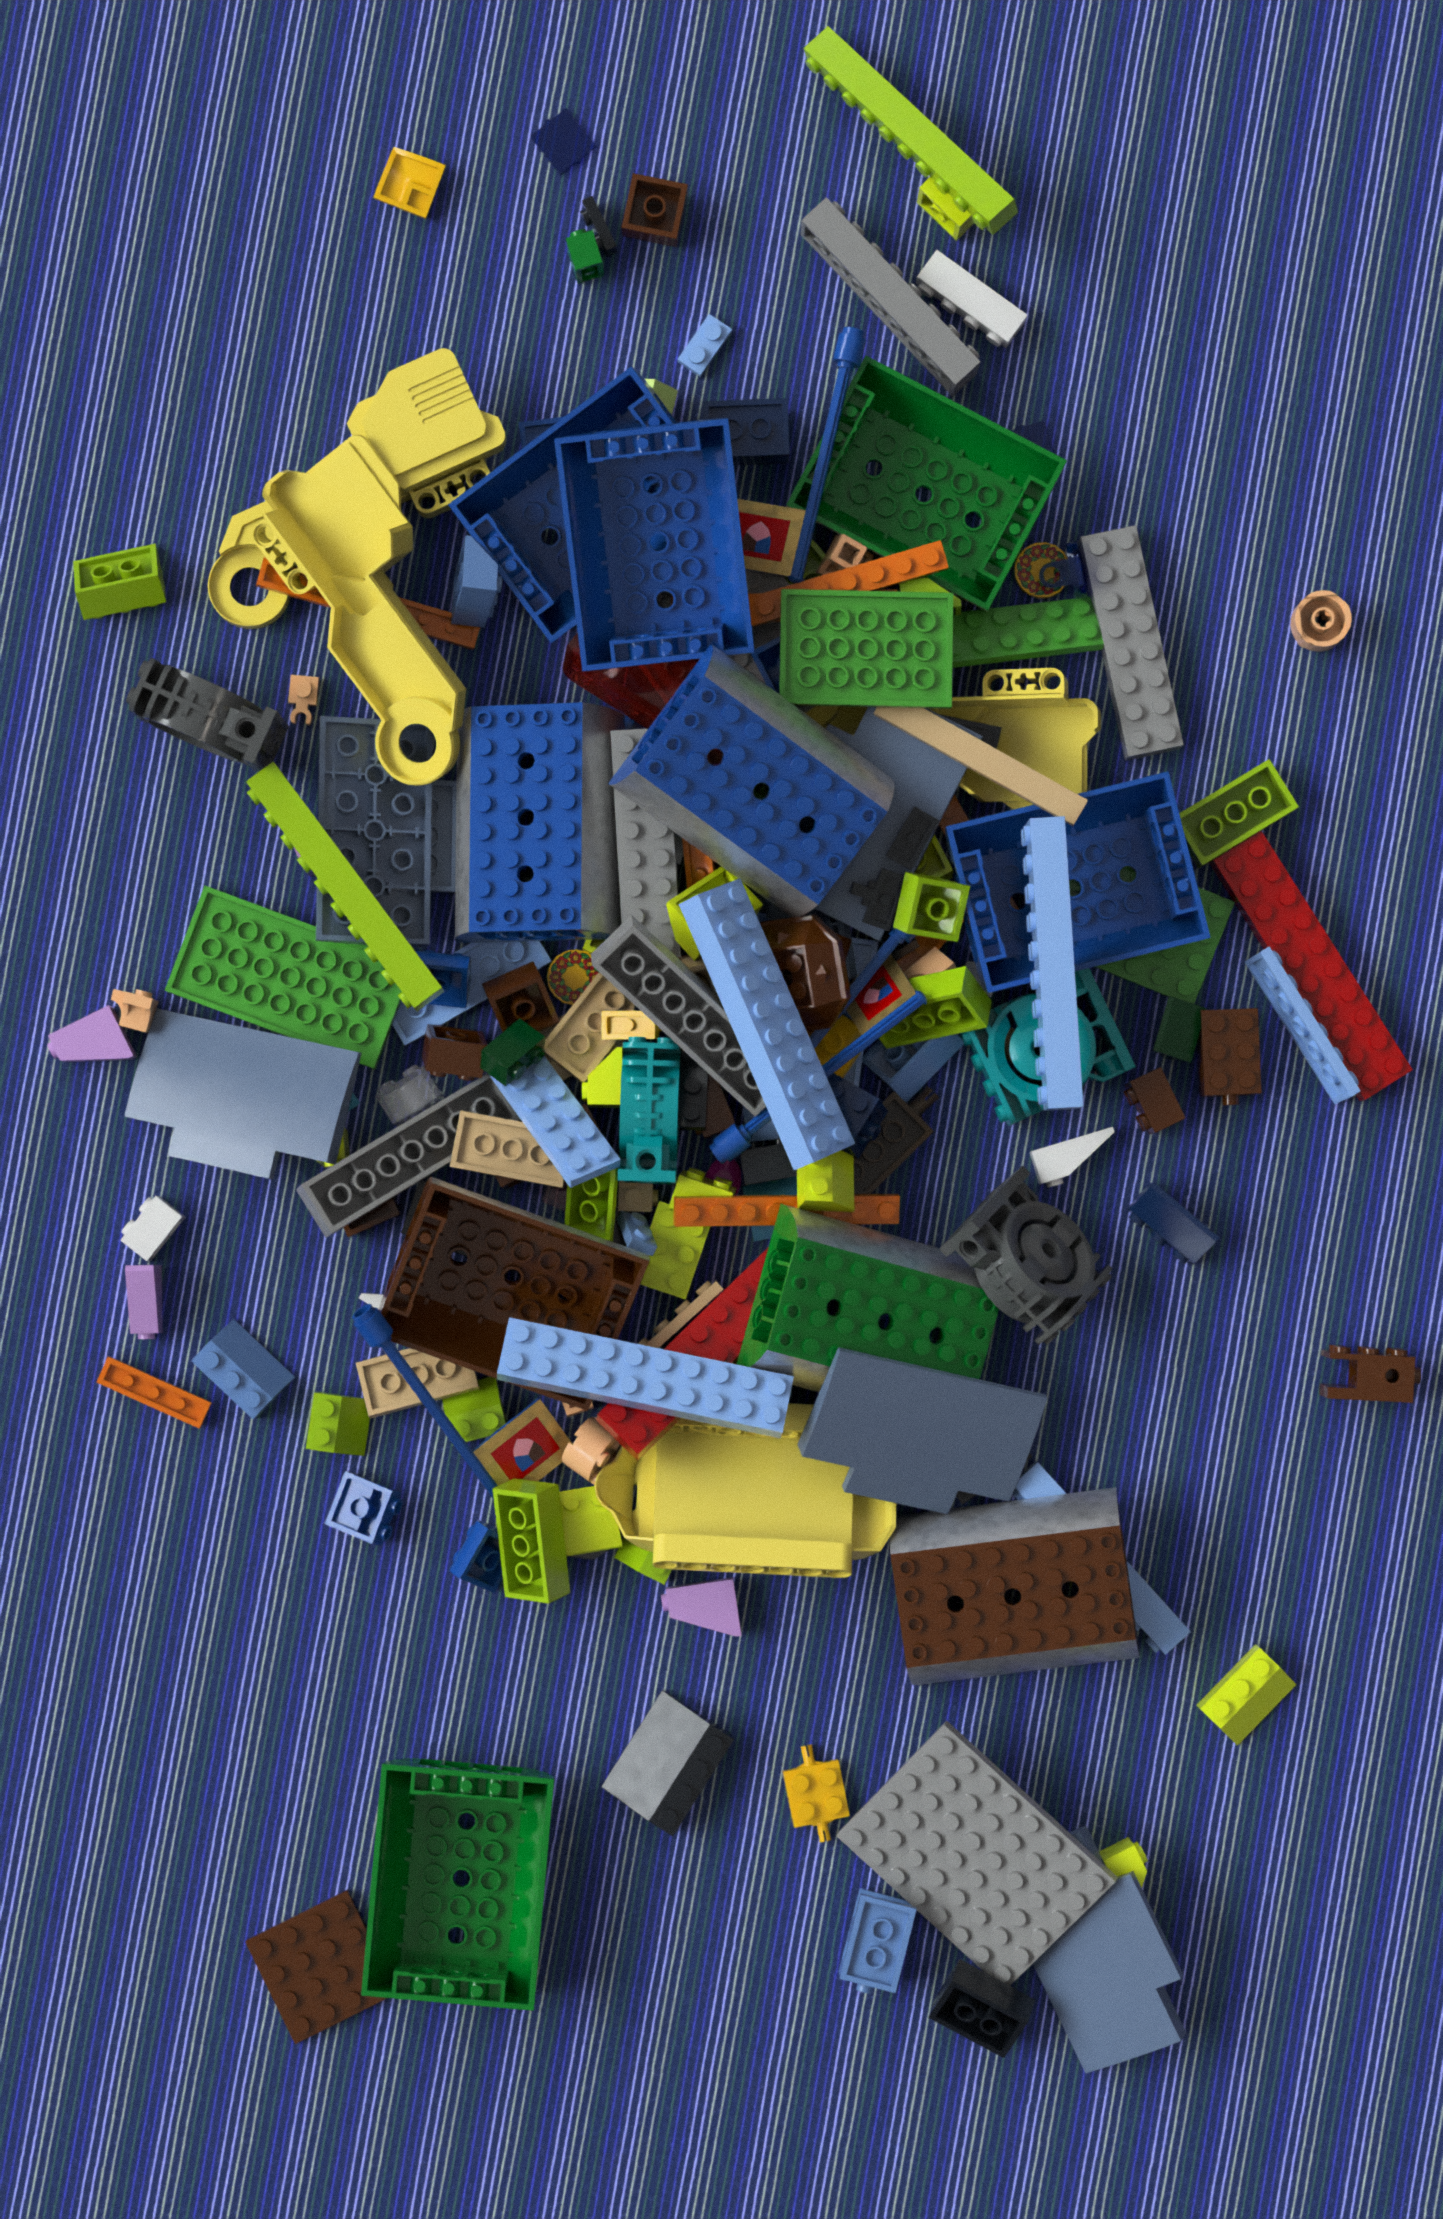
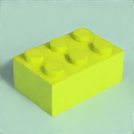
[640,1201,711,1300]

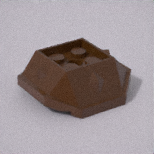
[760,914,851,1031]

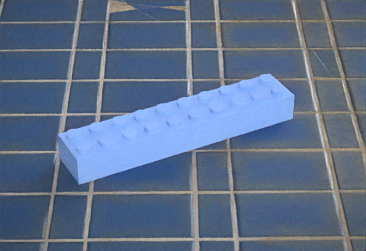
[1021,816,1083,1111]
[679,878,855,1170]
[497,1317,794,1438]

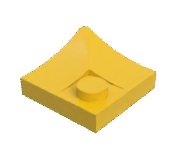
[373,147,446,219]

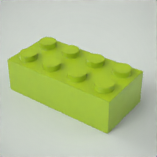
[1179,759,1299,869]
[879,966,992,1049]
[492,1478,570,1604]

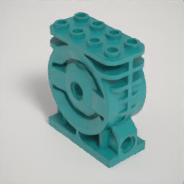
[959,968,1136,1126]
[618,1037,681,1185]

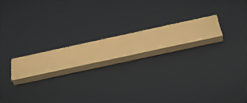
[874,707,1088,826]

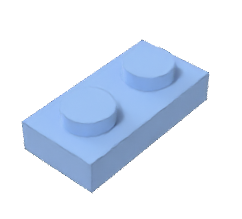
[677,314,732,378]
[616,1210,657,1256]

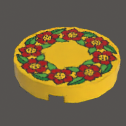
[1014,542,1070,599]
[547,949,599,1005]

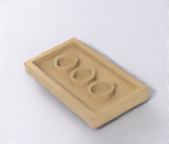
[544,972,634,1083]
[450,1110,564,1188]
[638,1281,723,1348]
[356,1348,480,1419]

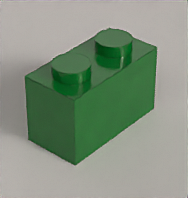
[566,229,604,284]

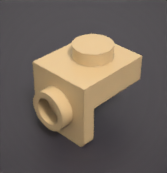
[618,1183,658,1212]

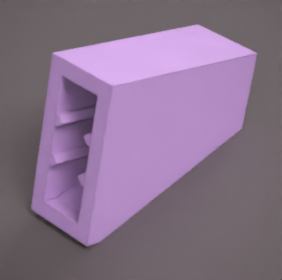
[47,1005,137,1062]
[125,1265,163,1339]
[661,1577,742,1636]

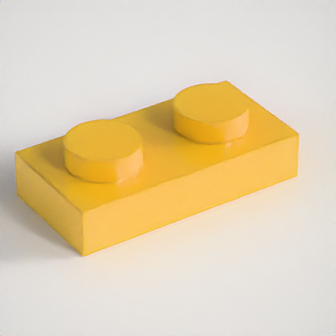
[602,1011,659,1039]

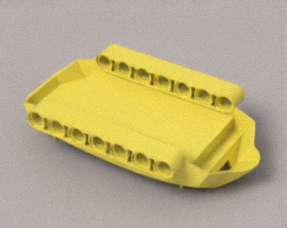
[594,1403,896,1578]

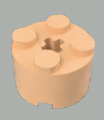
[1290,590,1352,652]
[562,1417,622,1485]

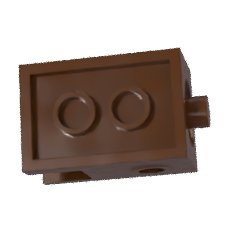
[1197,1008,1262,1106]
[1319,1345,1421,1403]

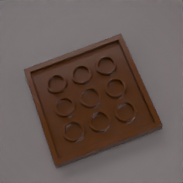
[245,1889,387,2044]

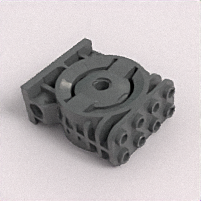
[126,658,289,773]
[939,1165,1112,1345]

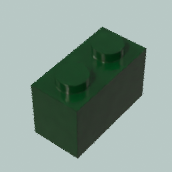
[480,1018,545,1086]

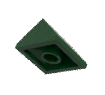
[1153,996,1206,1063]

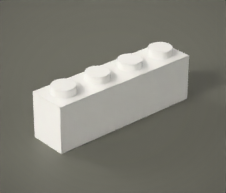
[916,250,1028,348]

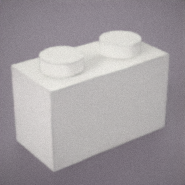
[120,1196,185,1261]

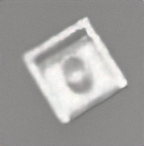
[375,1064,445,1127]

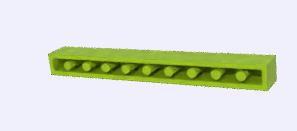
[803,26,1018,235]
[246,761,445,1012]

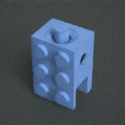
[839,1888,917,1994]

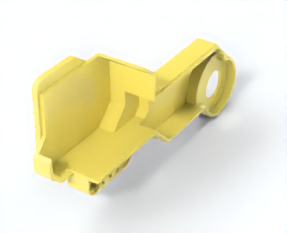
[208,348,506,629]
[252,435,466,786]
[805,668,1101,810]

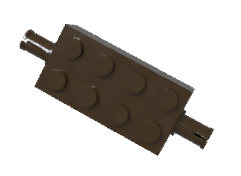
[841,1086,940,1194]

